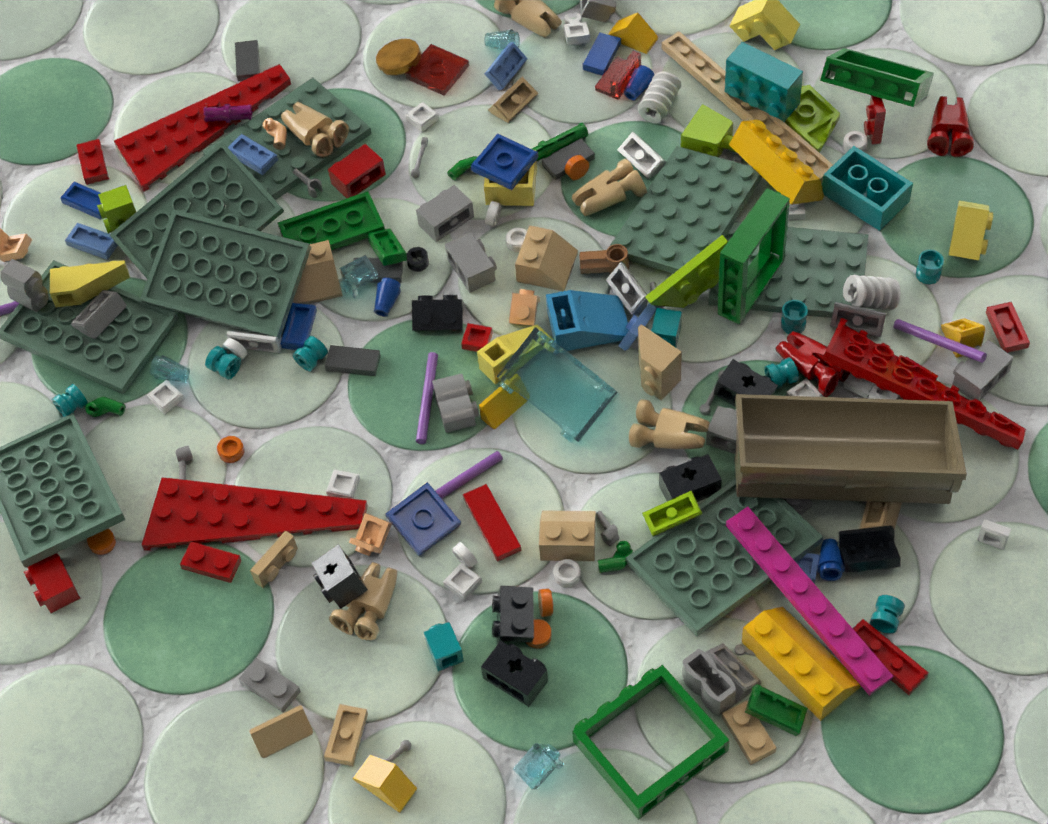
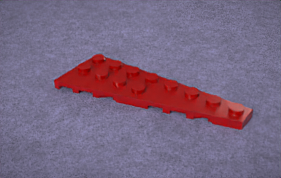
[114,64,291,192]
[822,318,1026,450]
[141,477,368,551]

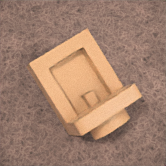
[0,228,32,262]
[509,289,540,326]
[349,513,392,556]

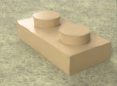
[250,531,298,588]
[722,700,776,765]
[324,704,368,766]

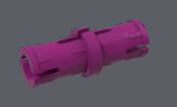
[204,104,253,123]

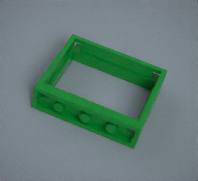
[820,48,934,107]
[717,188,790,325]
[572,664,730,820]

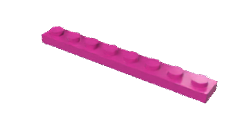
[725,506,893,696]

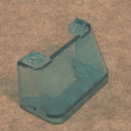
[496,327,620,443]

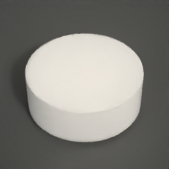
[843,131,868,152]
[485,201,502,227]
[506,228,527,252]
[222,338,248,361]
[452,542,478,569]
[553,559,581,588]

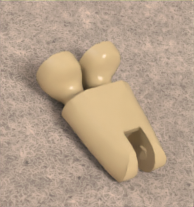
[494,0,562,37]
[281,102,349,157]
[572,159,647,216]
[629,399,710,449]
[329,562,398,640]

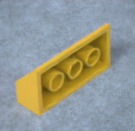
[729,119,824,205]
[742,606,861,721]

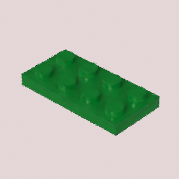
[277,191,385,251]

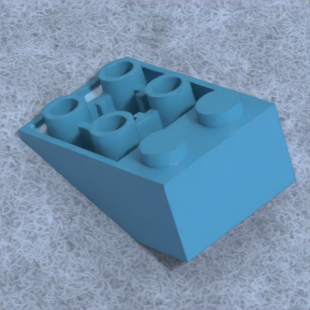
[546,290,629,353]

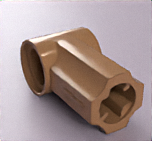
[579,244,629,274]

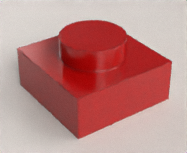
[461,323,493,352]

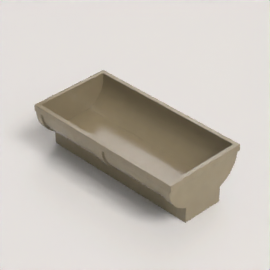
[735,394,967,504]

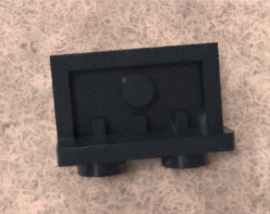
[412,295,464,331]
[839,525,901,573]
[492,586,534,645]

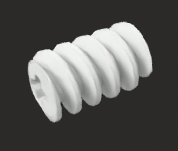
[638,72,682,124]
[843,275,900,310]

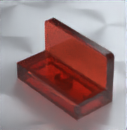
[595,50,641,100]

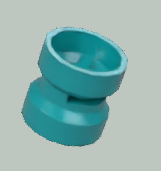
[916,249,944,285]
[781,300,808,334]
[293,336,328,372]
[205,346,241,380]
[764,357,799,389]
[51,384,88,417]
[870,595,905,634]

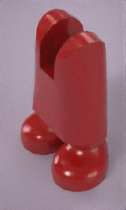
[927,96,974,157]
[775,331,850,397]

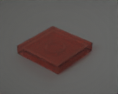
[405,44,469,96]

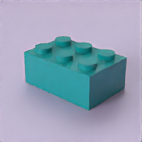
[724,42,803,122]
[822,146,913,231]

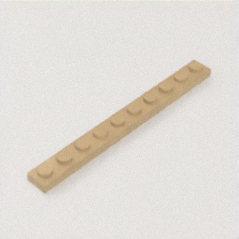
[661,31,833,183]

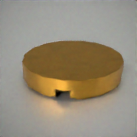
[376,39,421,75]

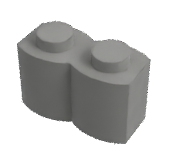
[1,259,49,312]
[432,374,479,433]
[682,649,736,716]

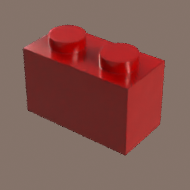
[328,144,386,198]
[24,553,81,613]

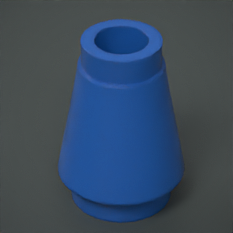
[624,65,655,101]
[374,278,401,317]
[817,539,845,581]

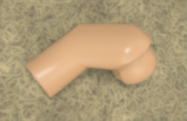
[263,118,287,150]

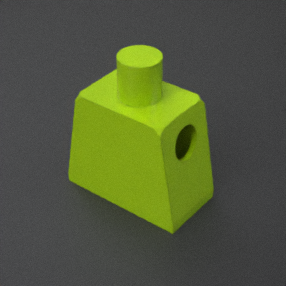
[681,104,736,157]

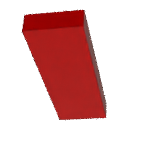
[462,484,522,562]
[853,619,929,695]

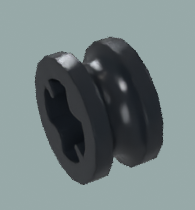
[407,247,429,272]

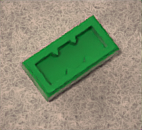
[367,228,407,266]
[745,684,808,736]

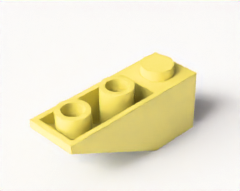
[50,260,130,307]
[477,324,554,385]

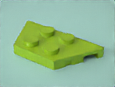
[783,85,840,153]
[645,235,728,308]

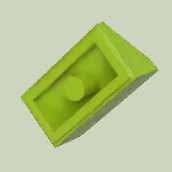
[642,491,702,537]

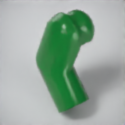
[447,156,477,180]
[85,397,126,417]
[597,541,633,573]

